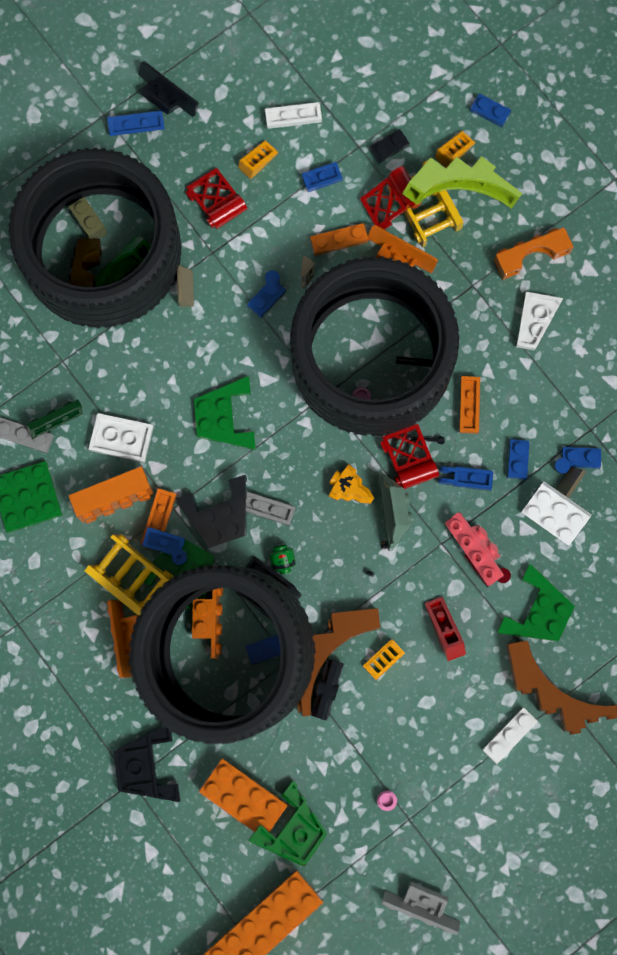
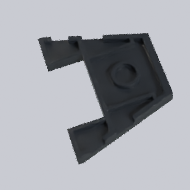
[175,475,247,548]
[113,726,181,802]

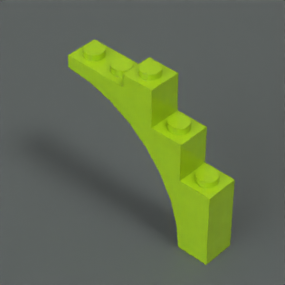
[402,156,523,209]

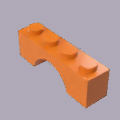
[494,227,573,280]

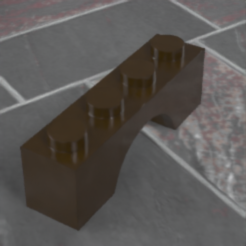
[67,238,102,287]

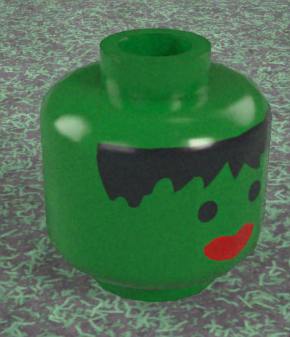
[269,545,296,574]

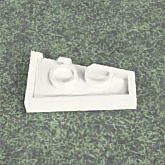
[516,292,563,351]

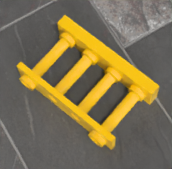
[388,160,464,247]
[85,534,174,616]

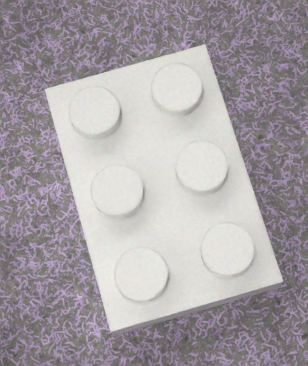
[88,413,154,463]
[522,481,592,546]

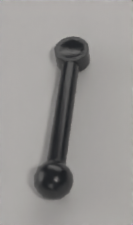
[405,435,445,444]

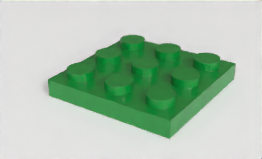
[0,461,63,533]

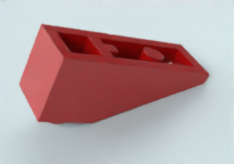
[425,597,466,661]

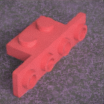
[445,512,504,586]

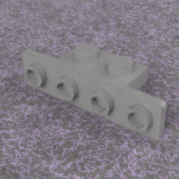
[382,882,460,935]

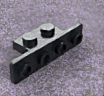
[138,61,199,117]

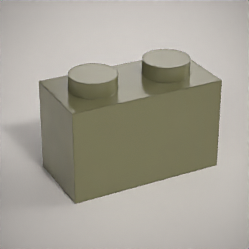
[69,197,107,239]

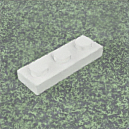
[265,102,322,129]
[482,707,538,764]

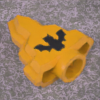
[328,464,374,504]

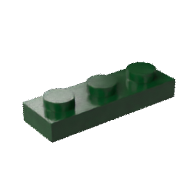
[27,400,83,439]

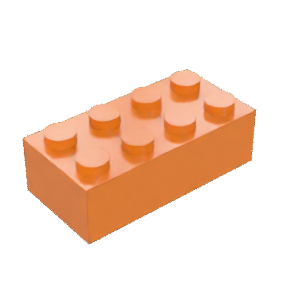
[68,466,154,524]
[199,758,288,832]

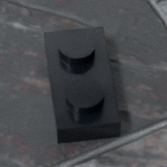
[369,129,410,164]

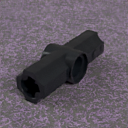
[311,659,344,721]

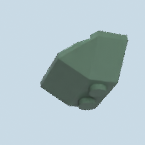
[377,472,413,551]

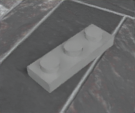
[0,418,54,454]
[246,491,296,526]

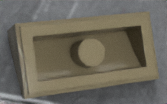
[301,255,315,289]
[177,266,194,307]
[556,467,586,498]

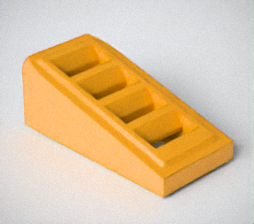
[435,130,475,168]
[238,140,278,179]
[363,639,405,680]

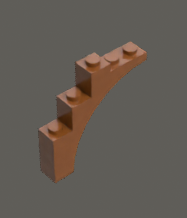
[298,608,380,717]
[506,641,617,735]

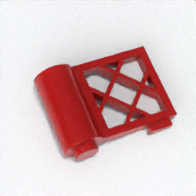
[360,166,421,230]
[185,167,247,230]
[380,424,439,490]

